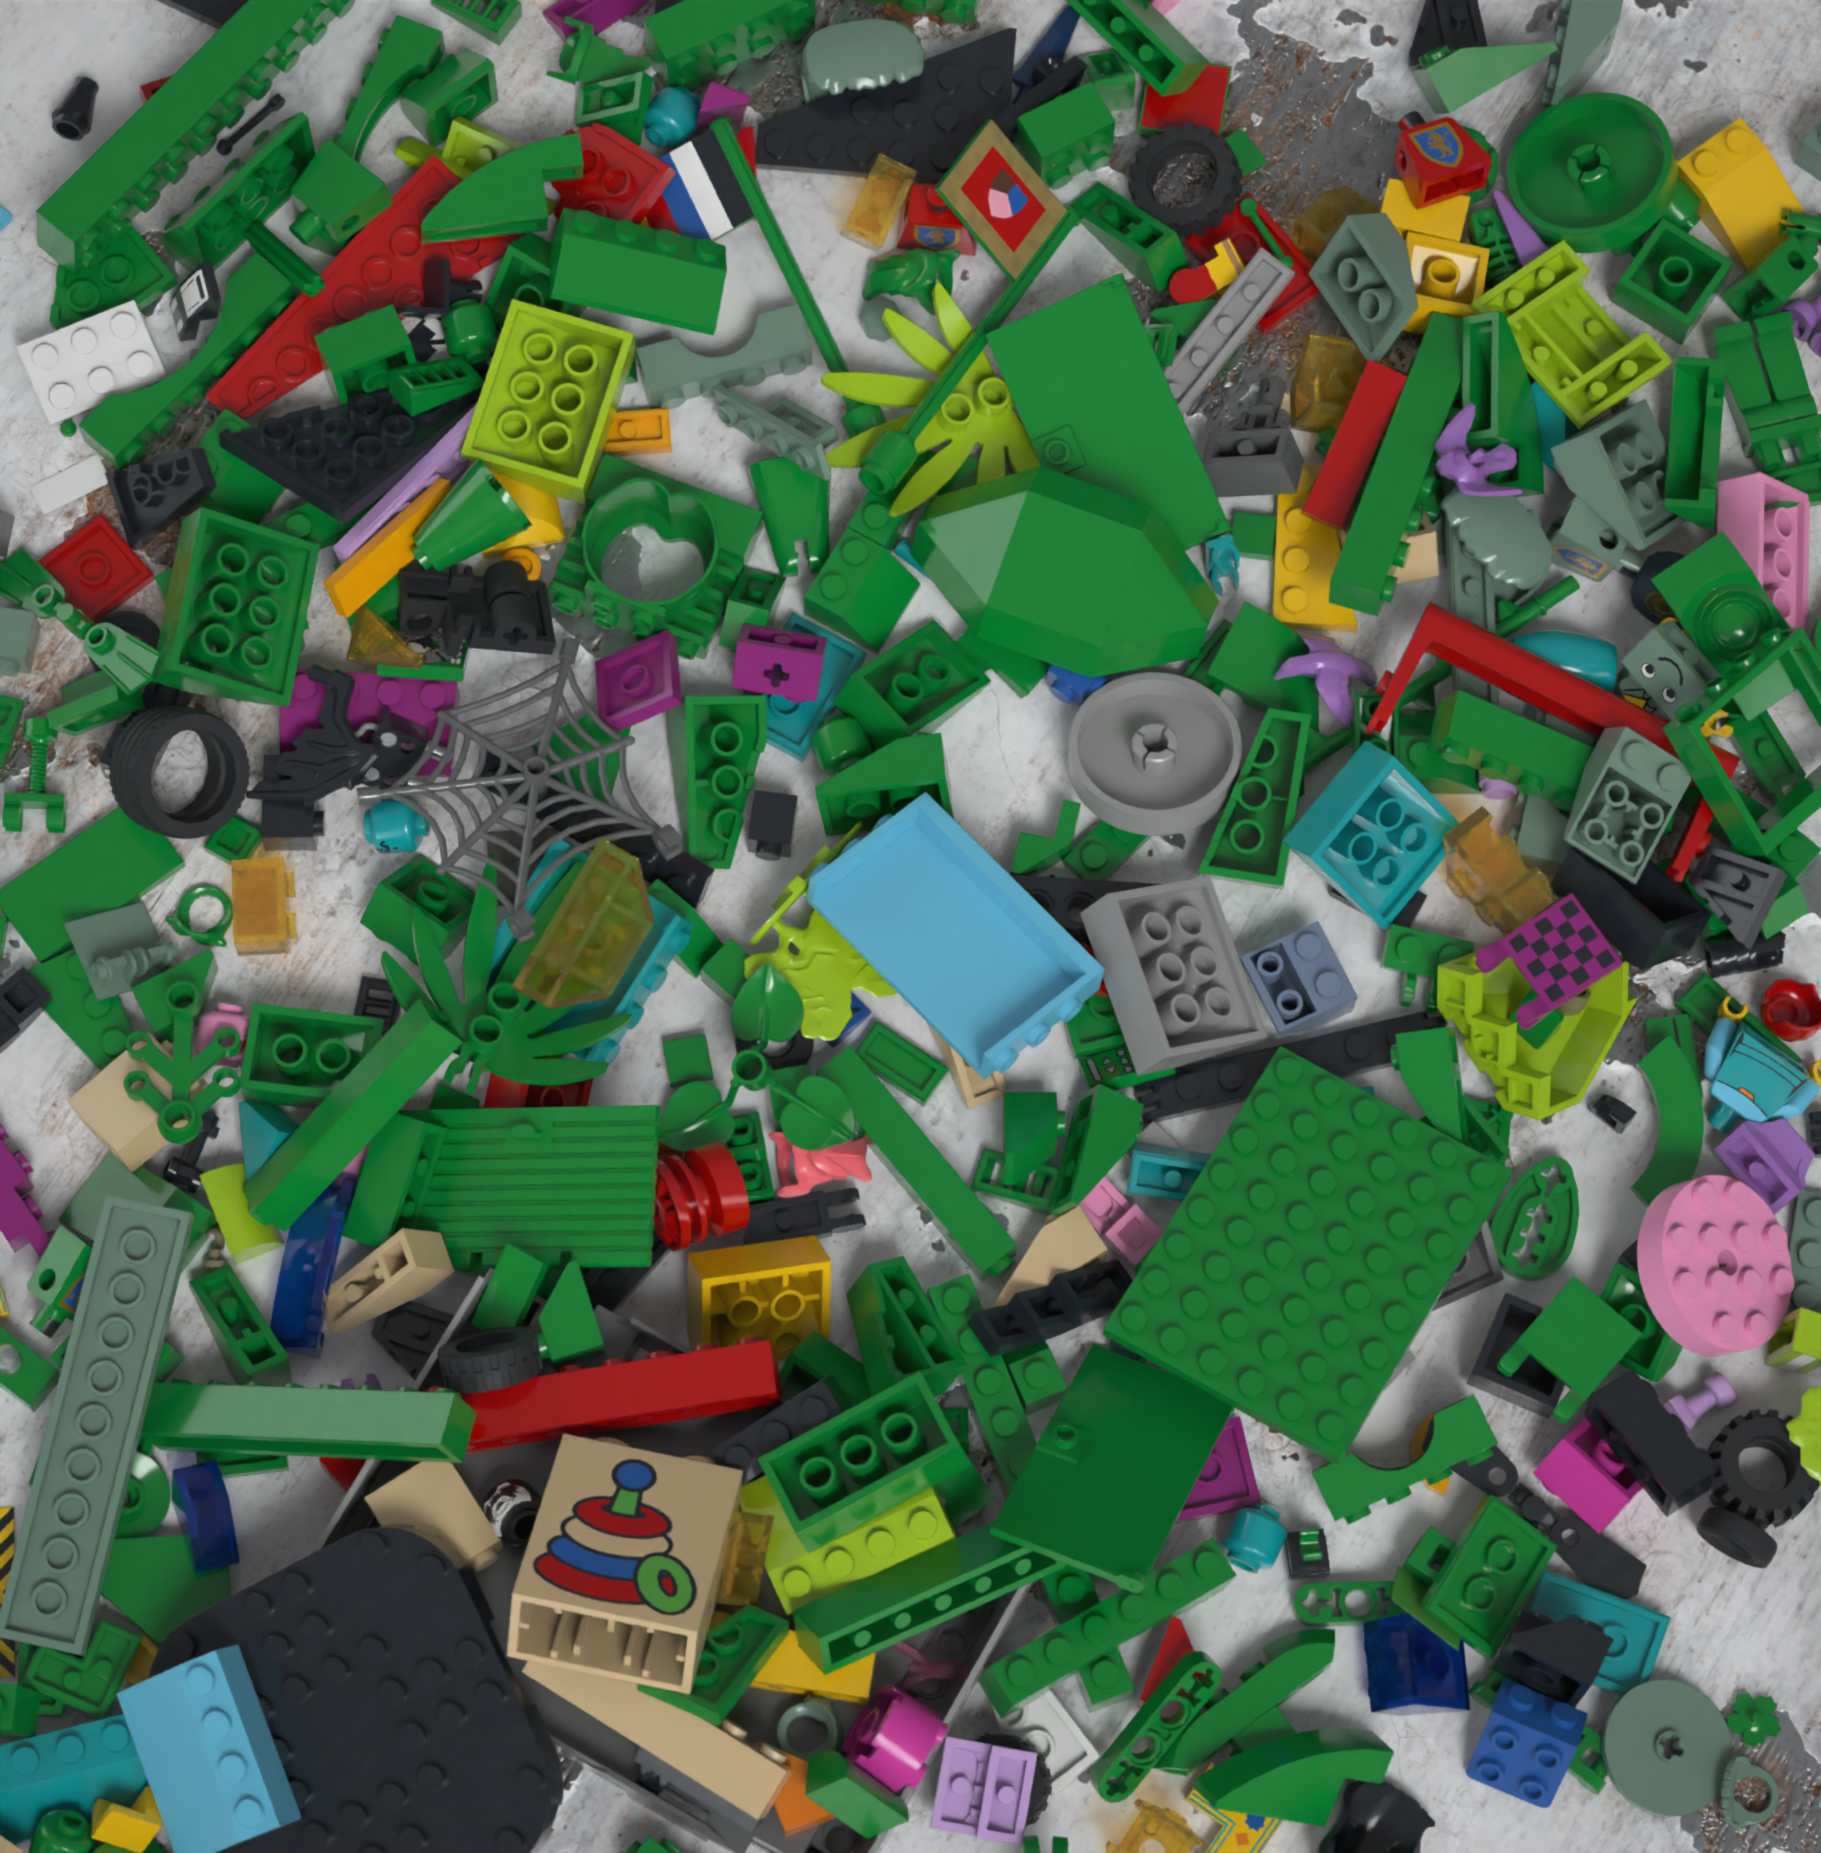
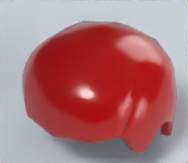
[1760,978,1821,1042]

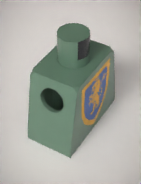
[1546,496,1645,582]

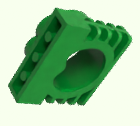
[547,453,763,660]

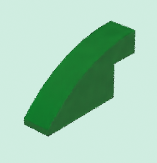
[421,133,584,244]
[1462,311,1544,498]
[1193,1728,1394,1827]

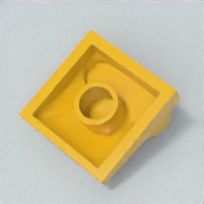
[482,468,566,558]

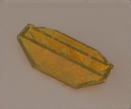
[512,837,654,1010]

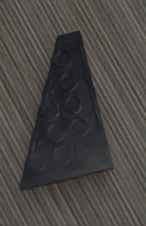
[755,28,1017,183]
[219,362,490,524]

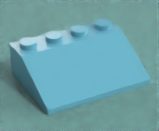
[116,1645,302,1853]

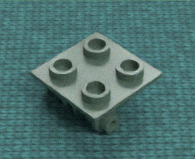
[64,902,178,1001]

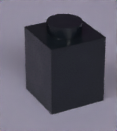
[747,790,798,861]

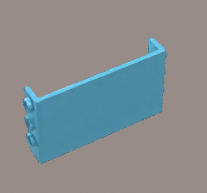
[806,792,1105,1080]

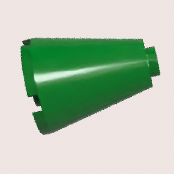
[410,458,532,572]

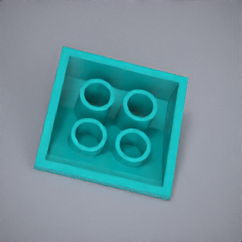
[1283,740,1467,930]

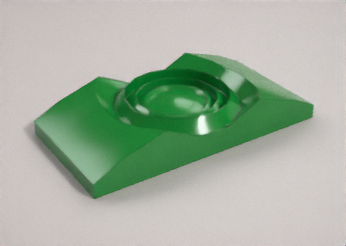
[1650,531,1797,722]

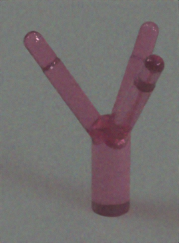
[869,1641,969,1705]

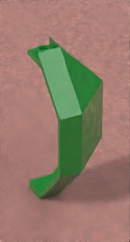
[910,466,1219,678]

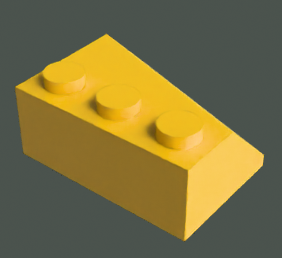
[687,1235,831,1360]

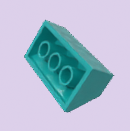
[0,1714,150,1845]

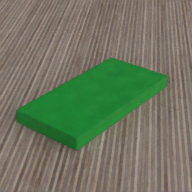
[0,807,185,963]

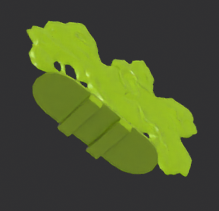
[744,820,898,1041]

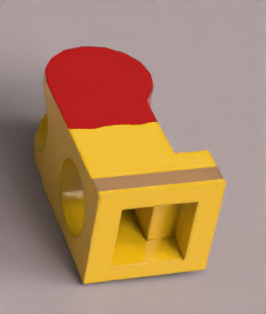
[1169,238,1245,305]

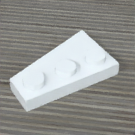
[992,1648,1101,1799]

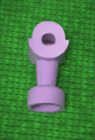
[1663,1372,1737,1434]

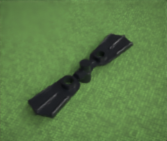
[1422,1418,1647,1600]

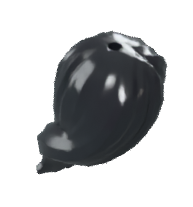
[1316,1780,1435,1853]

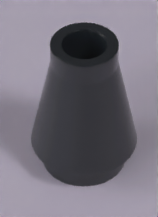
[51,77,99,141]

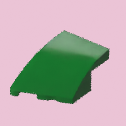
[1206,601,1319,732]

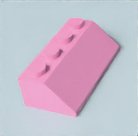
[1716,472,1810,636]

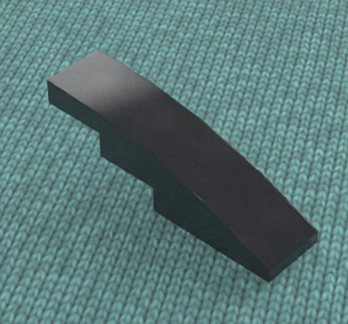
[967,1259,1133,1358]

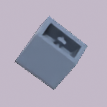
[1240,921,1358,1035]

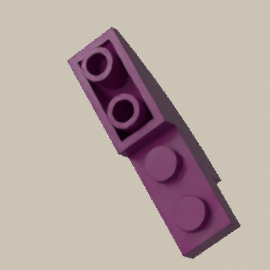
[0,1123,55,1259]

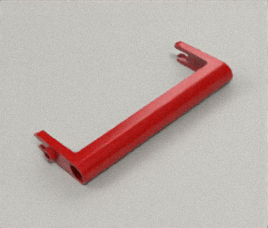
[1364,601,1740,883]

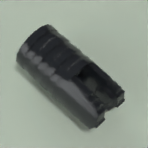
[1703,931,1786,979]

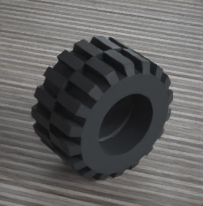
[1707,1409,1820,1530]

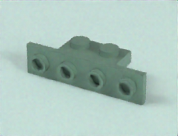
[713,384,838,481]

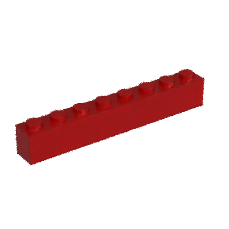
[424,1337,783,1454]

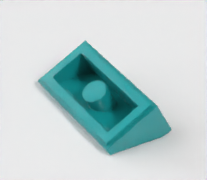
[1126,1142,1212,1202]

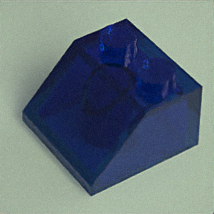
[1363,1614,1470,1716]

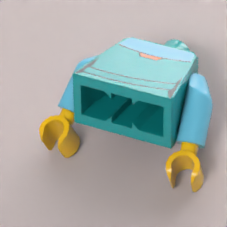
[1704,996,1821,1134]

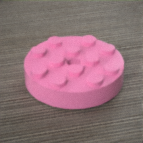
[1637,1175,1795,1357]

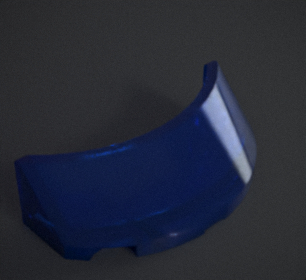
[270,1176,357,1359]

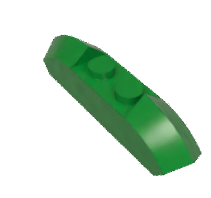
[1153,1629,1335,1777]

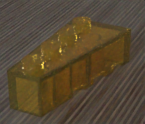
[1443,806,1565,937]

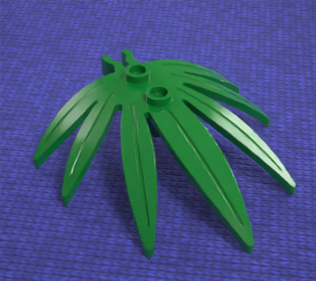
[380,854,637,1095]

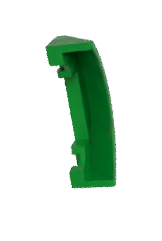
[1663,357,1726,529]

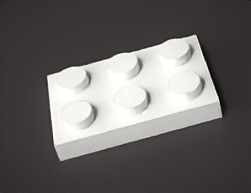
[16,300,167,427]

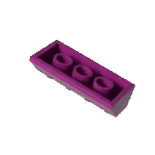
[280,668,460,778]

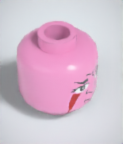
[195,1003,250,1068]

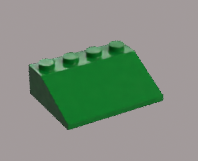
[161,112,316,273]
[152,507,320,708]

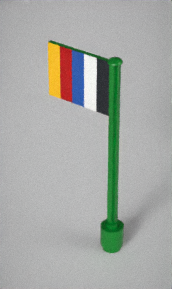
[640,116,888,439]

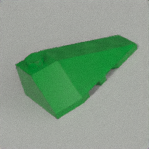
[668,695,767,869]

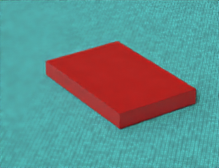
[1184,192,1321,336]

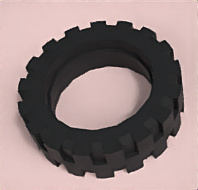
[1128,123,1243,238]

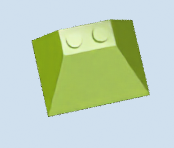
[1469,240,1674,429]

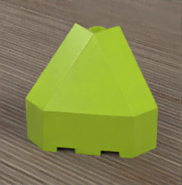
[1437,950,1638,1120]

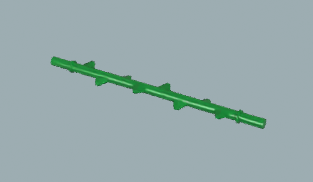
[1223,575,1580,812]

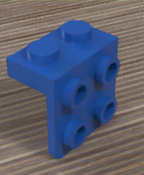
[1466,1678,1588,1808]

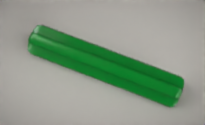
[245,223,325,297]

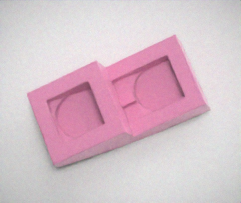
[1071,1176,1163,1266]

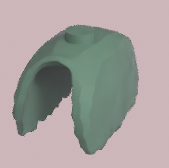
[801,16,926,105]
[1432,481,1553,614]

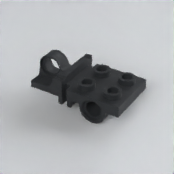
[397,560,556,656]

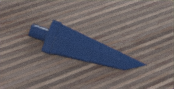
[1012,5,1081,105]

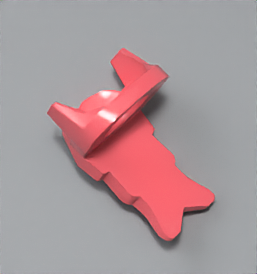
[768,1132,872,1198]

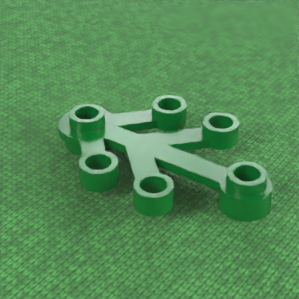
[123,981,242,1144]

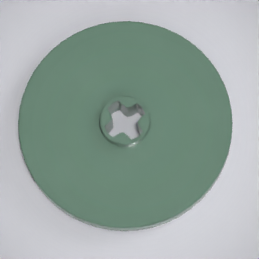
[1602,1679,1732,1817]

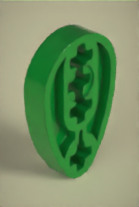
[1489,1156,1579,1281]

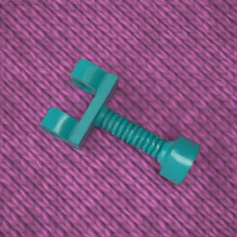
[1205,534,1240,596]

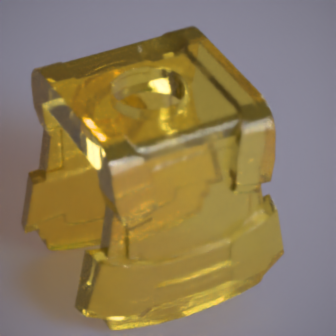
[1105,1798,1205,1853]

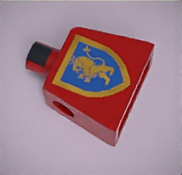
[1394,111,1492,210]
[897,183,977,256]

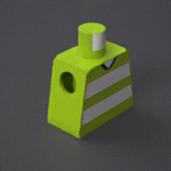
[1764,1307,1821,1378]

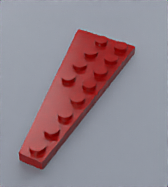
[204,154,521,421]

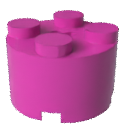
[842,1684,948,1793]

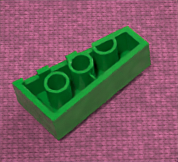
[1197,708,1311,890]

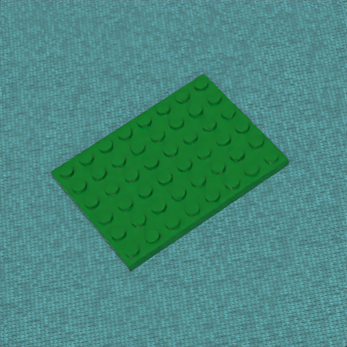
[1103,1046,1513,1466]

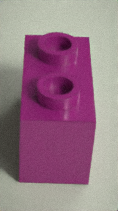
[731,623,828,703]

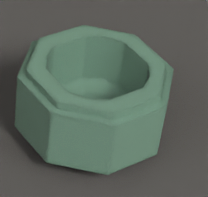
[860,297,902,342]

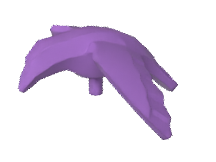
[1435,403,1523,497]
[1274,635,1377,728]

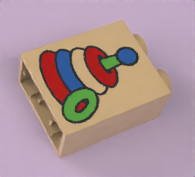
[507,1434,743,1694]

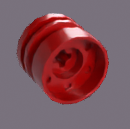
[653,1141,750,1252]

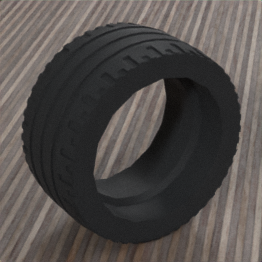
[109,705,250,839]

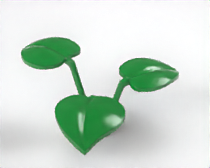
[658,963,856,1153]

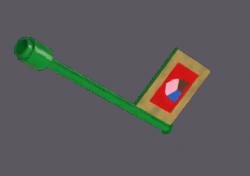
[858,119,1081,494]

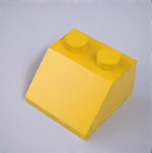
[1403,232,1490,335]

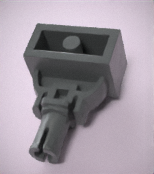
[1202,377,1304,498]

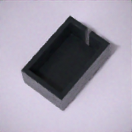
[1548,847,1713,971]

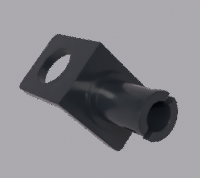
[395,258,483,320]

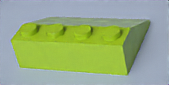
[460,299,636,505]
[739,1475,957,1615]

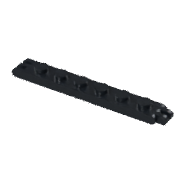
[1133,1011,1448,1124]

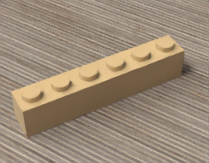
[522,1661,794,1820]

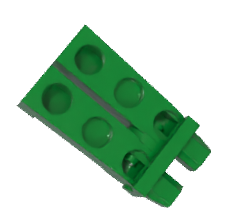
[1706,311,1821,473]

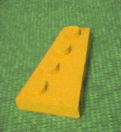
[1272,464,1358,632]

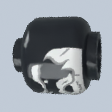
[482,1479,542,1547]

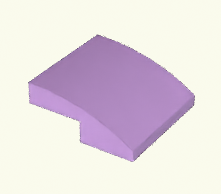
[930,1736,1037,1845]

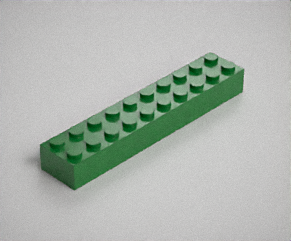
[36,0,355,277]

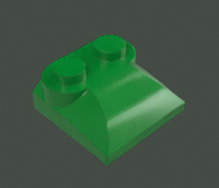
[1599,1262,1683,1382]

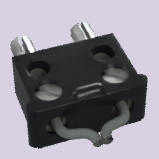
[354,707,452,798]

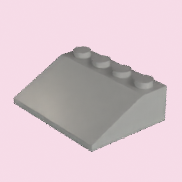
[1080,876,1268,1076]

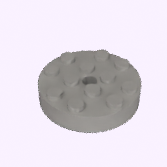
[1068,672,1242,836]

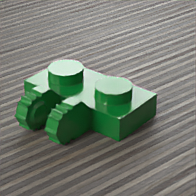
[1379,924,1475,1014]

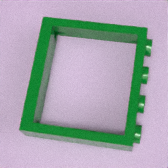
[1662,626,1821,857]

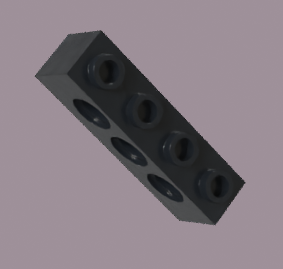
[1010,875,1161,947]

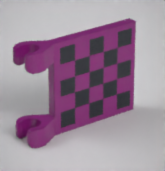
[1475,893,1623,1030]

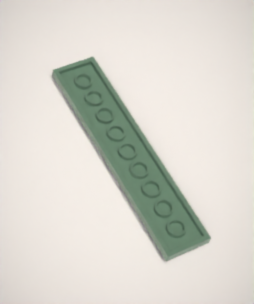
[0,1195,195,1656]

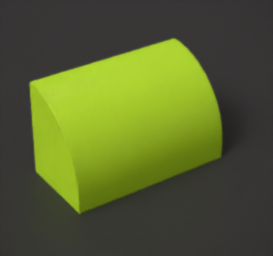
[199,1163,285,1265]

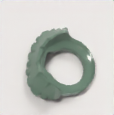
[777,1694,844,1762]
[1721,1754,1778,1832]

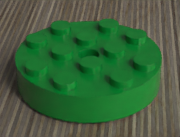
[1507,92,1678,253]

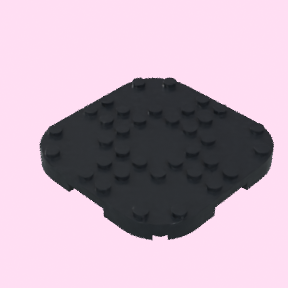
[148,1524,563,1853]

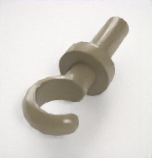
[203,1227,226,1273]

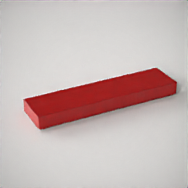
[1301,359,1407,531]

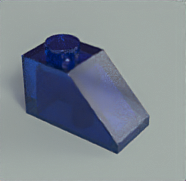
[171,1460,240,1573]

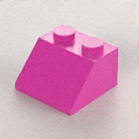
[1533,1418,1643,1534]

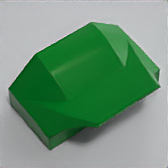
[574,71,654,146]

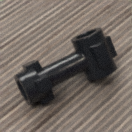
[161,1111,220,1193]

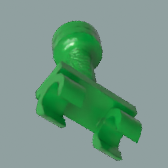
[2,718,68,833]

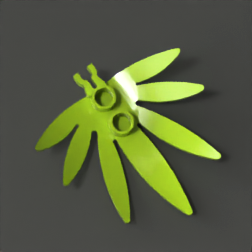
[821,283,1041,517]

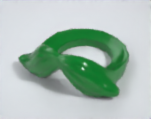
[165,886,234,947]

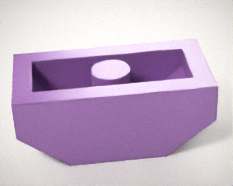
[1714,1118,1815,1215]

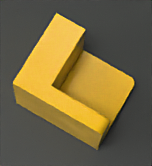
[91,1786,162,1853]

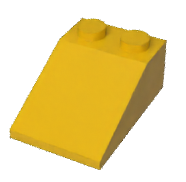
[1678,117,1806,271]

